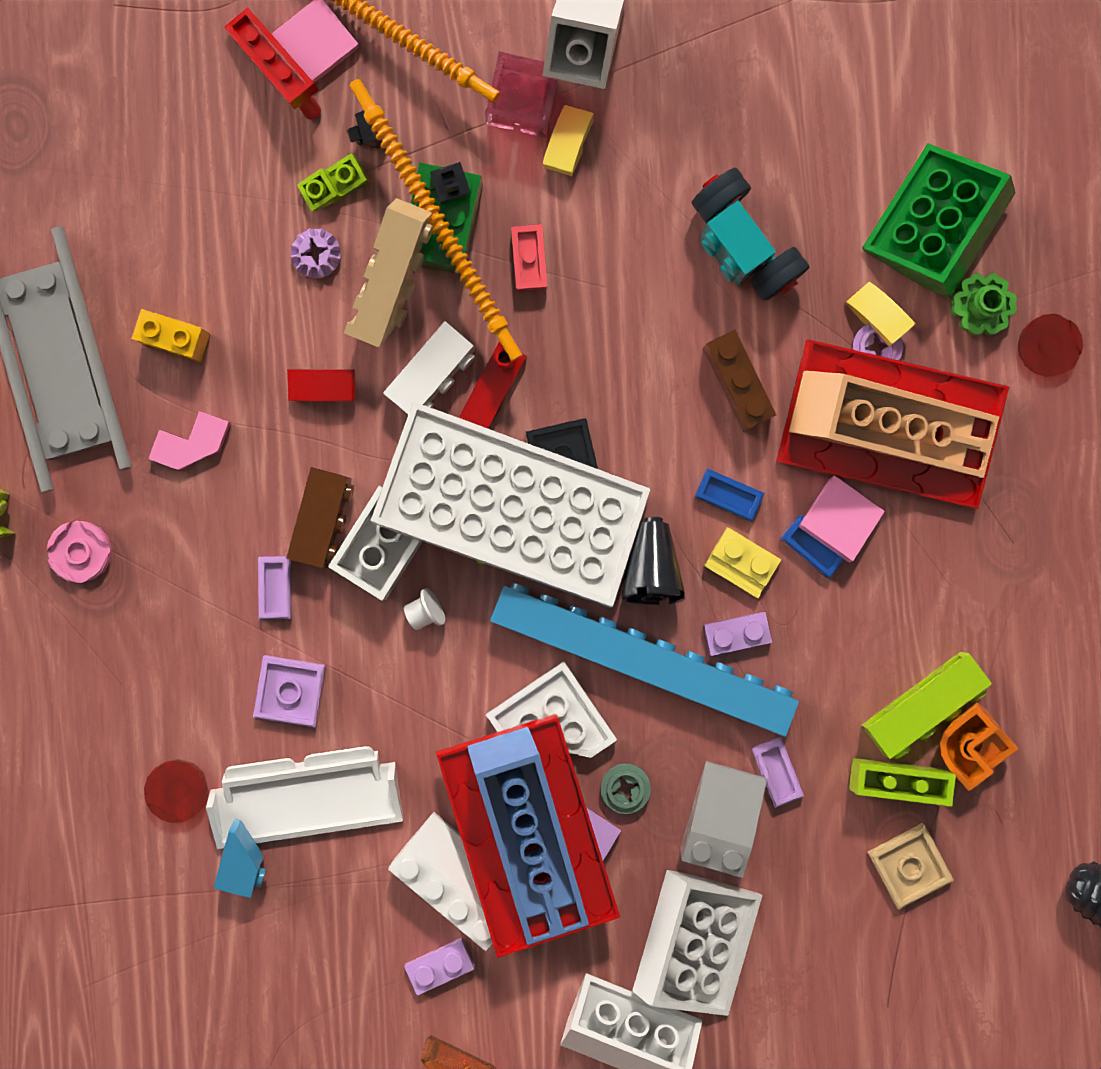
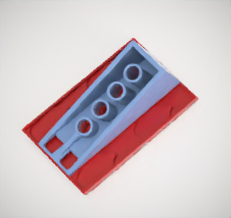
[436,714,621,958]

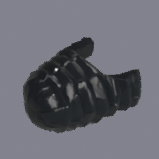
[1066,861,1101,927]

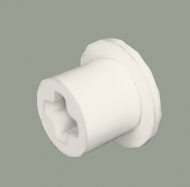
[404,588,445,630]

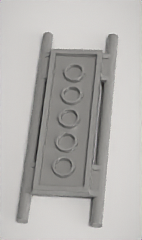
[0,226,132,493]

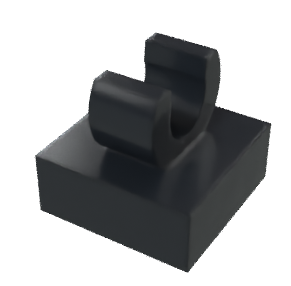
[347,110,382,149]
[430,162,471,205]

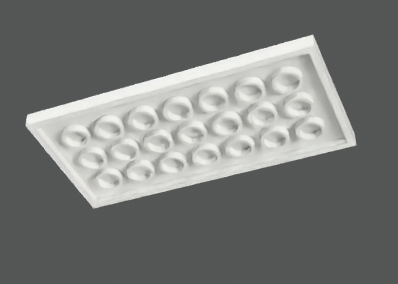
[370,401,650,608]

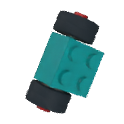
[691,168,810,301]

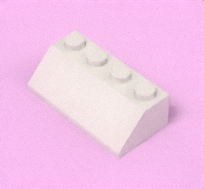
[388,812,493,951]
[560,973,702,1069]

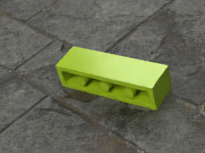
[861,652,992,759]

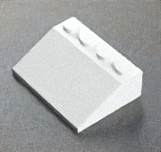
[632,870,762,1016]

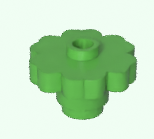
[951,273,1017,336]

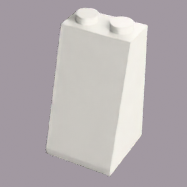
[542,0,625,89]

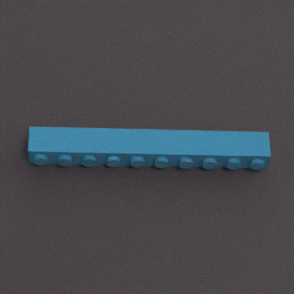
[490,582,799,737]

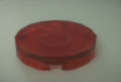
[1018,314,1083,377]
[144,759,209,823]

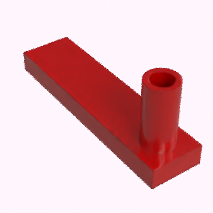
[224,7,321,120]
[459,341,527,429]

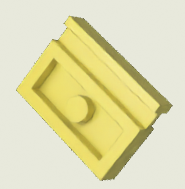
[704,527,781,598]

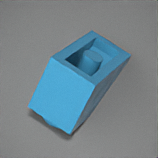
[214,819,266,898]

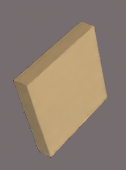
[867,823,954,910]

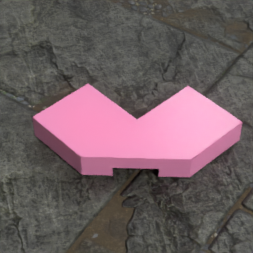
[148,411,231,470]

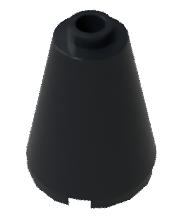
[622,517,685,605]

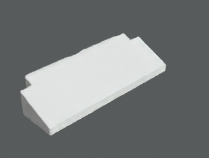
[206,746,403,849]

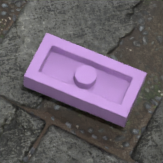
[703,612,772,656]
[404,938,475,995]

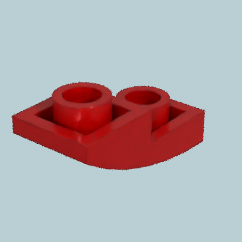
[287,369,355,401]

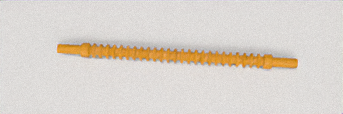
[329,0,500,103]
[349,79,522,361]

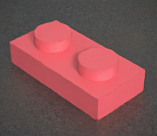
[511,224,548,291]

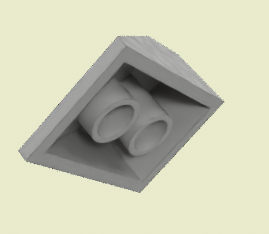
[680,761,767,878]

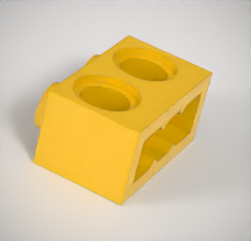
[132,309,210,363]

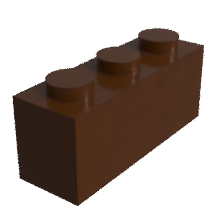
[703,330,776,432]
[286,467,354,568]

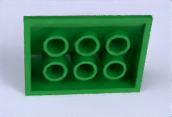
[862,143,1016,299]

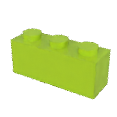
[849,758,956,806]

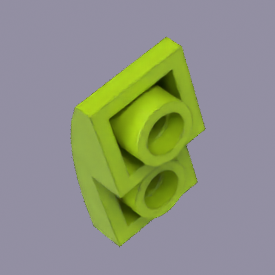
[297,153,371,212]

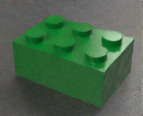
[410,162,483,275]

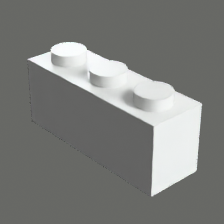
[383,321,475,414]

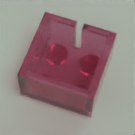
[485,51,560,138]

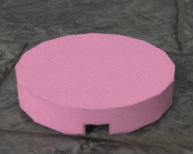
[47,521,112,583]

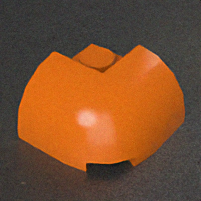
[940,702,1018,791]

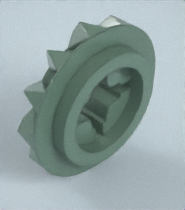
[601,763,651,814]

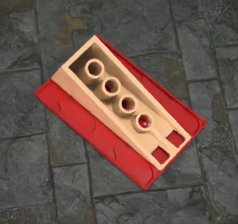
[776,340,1010,509]

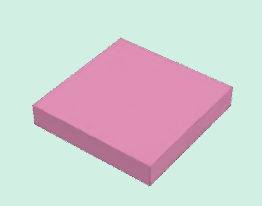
[272,0,360,83]
[798,475,885,563]

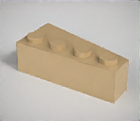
[344,198,433,347]

